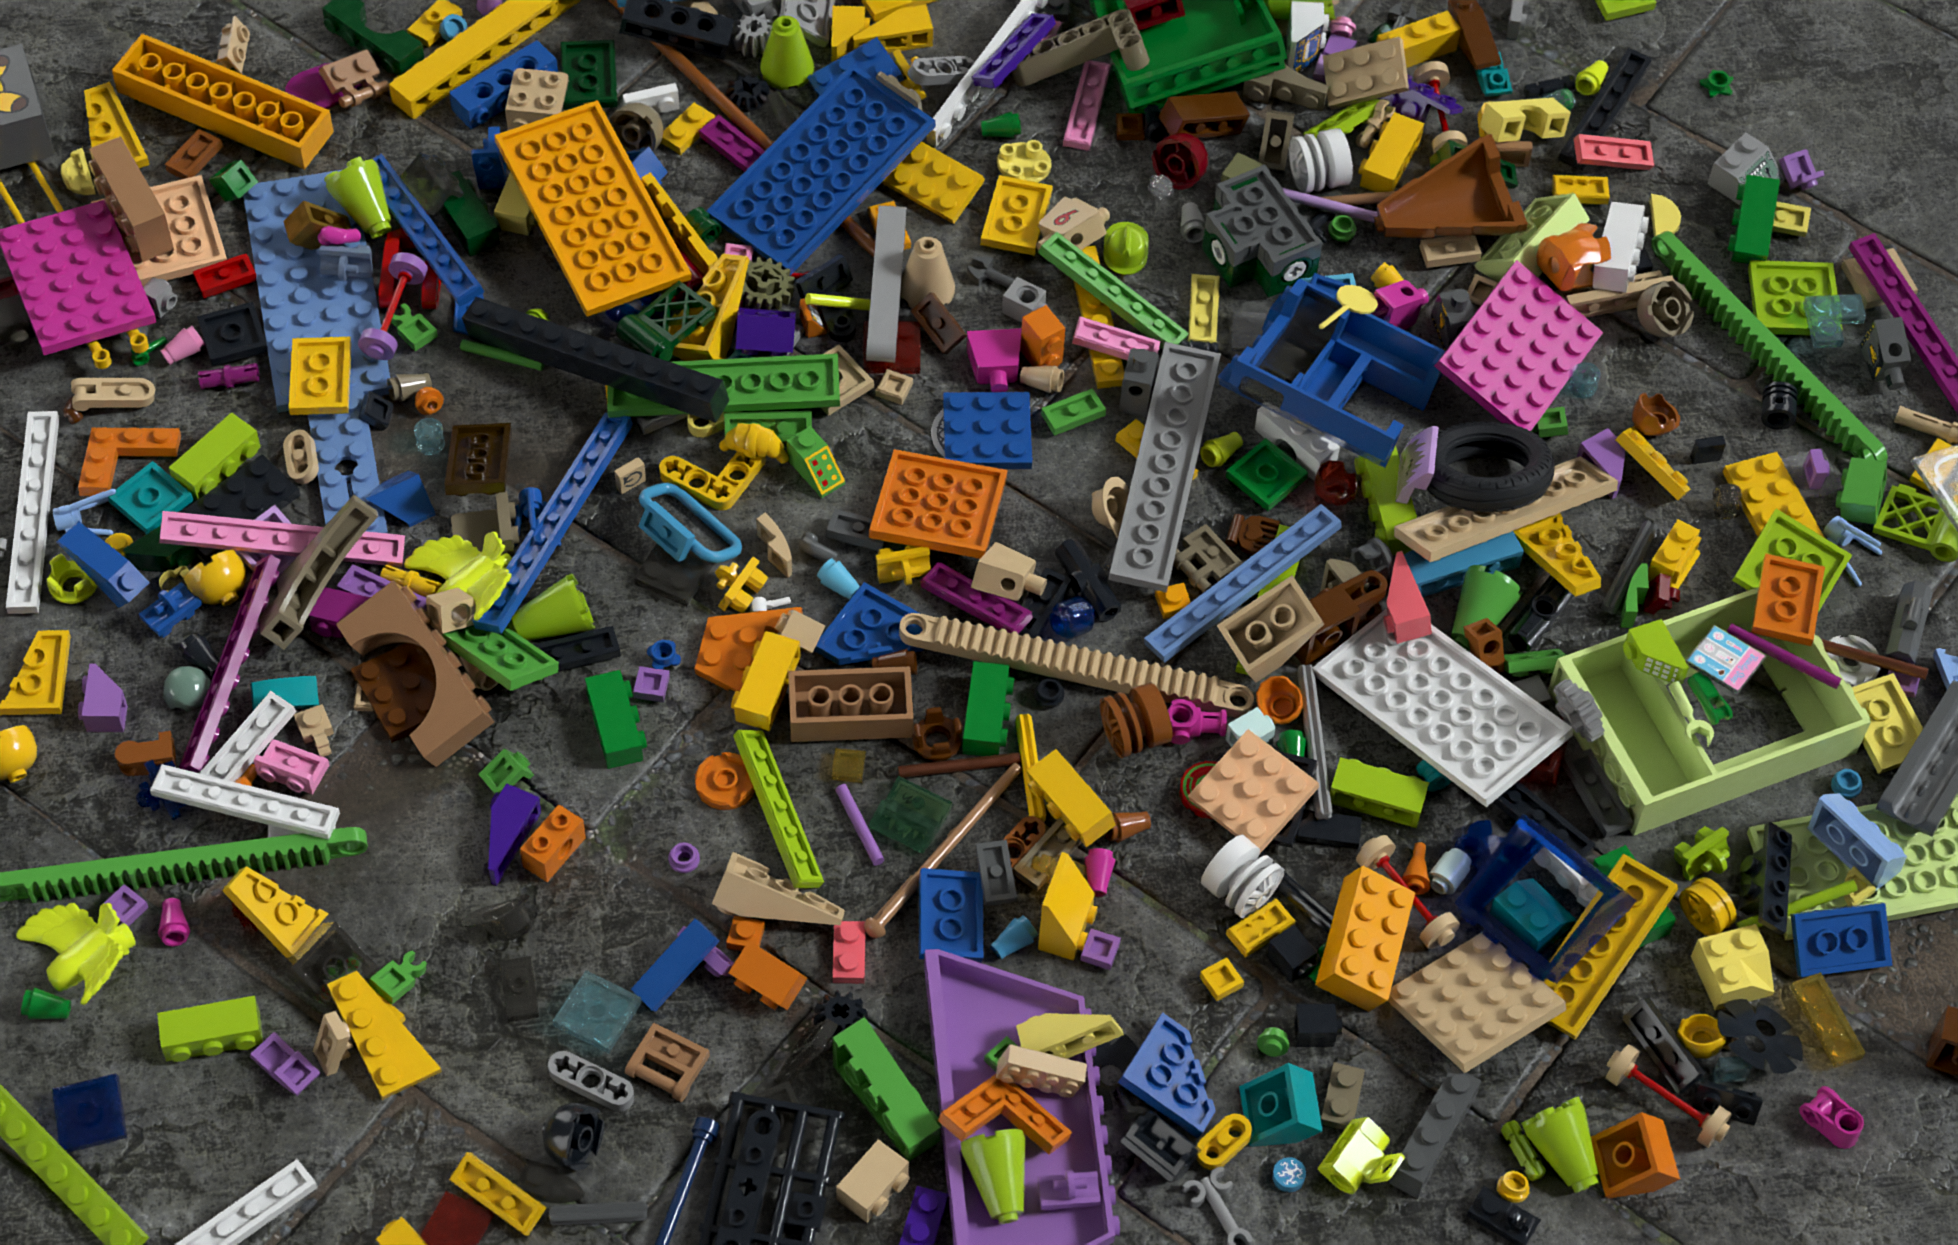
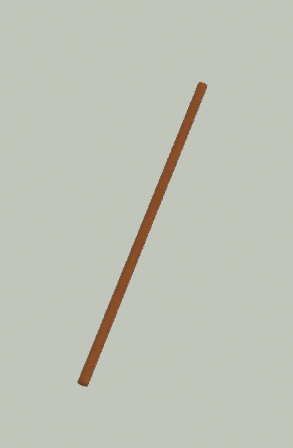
[608,0,876,258]

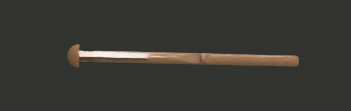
[864,763,1022,938]

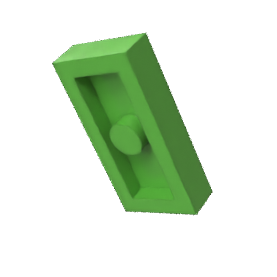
[1041,388,1106,436]
[1504,649,1566,677]

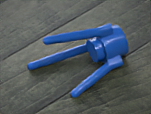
[514,487,561,547]

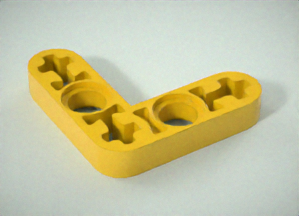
[659,452,766,511]

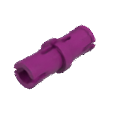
[198,363,260,390]

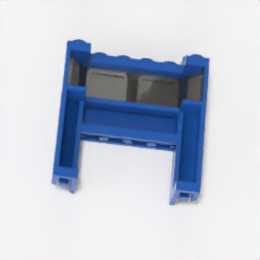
[1218,278,1445,468]

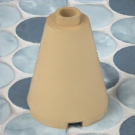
[900,237,955,309]

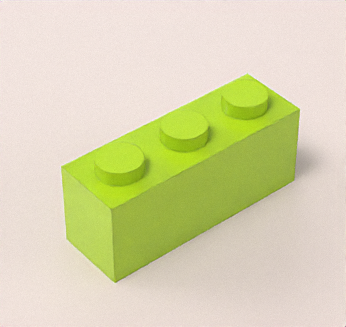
[169,412,261,501]
[1330,757,1429,828]
[157,995,263,1062]

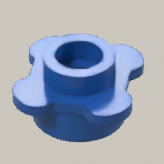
[647,640,681,670]

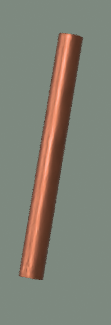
[1821,639,1929,680]
[898,752,1020,778]

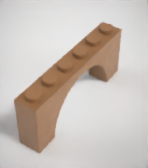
[336,580,494,767]

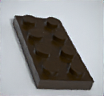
[445,423,512,496]

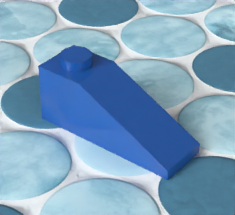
[56,521,150,608]

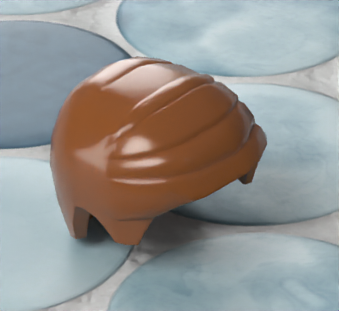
[1632,392,1680,436]

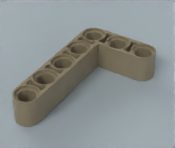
[1011,9,1150,87]

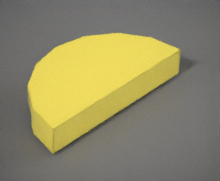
[61,147,96,195]
[1650,194,1681,237]

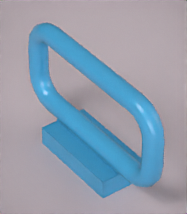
[638,483,742,563]

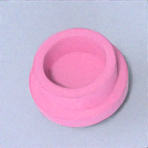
[1329,16,1356,38]

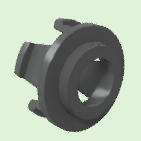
[1351,537,1395,588]

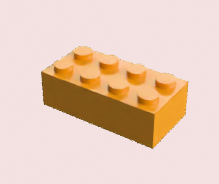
[1315,865,1415,1012]

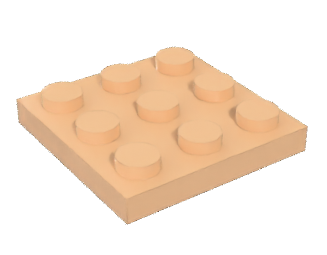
[1188,729,1319,853]

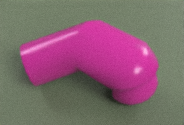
[318,226,361,246]

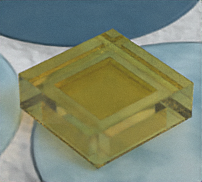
[832,748,866,783]

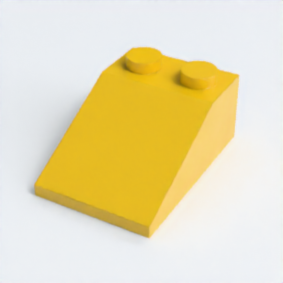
[1038,852,1098,961]

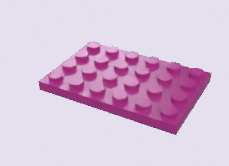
[0,200,156,355]
[1434,260,1603,431]

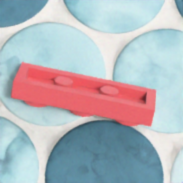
[1573,134,1654,171]

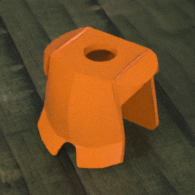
[1537,223,1611,291]

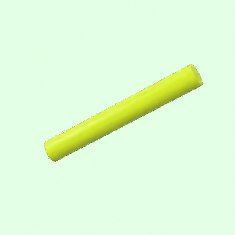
[805,293,871,311]

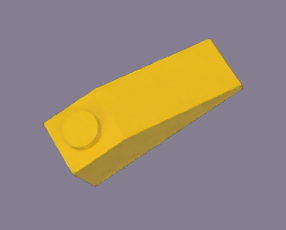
[853,4,933,53]

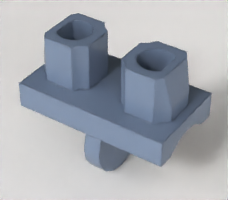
[319,243,373,281]

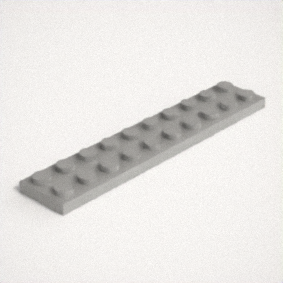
[1109,342,1221,592]

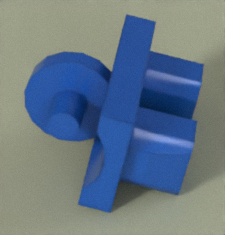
[139,582,202,638]

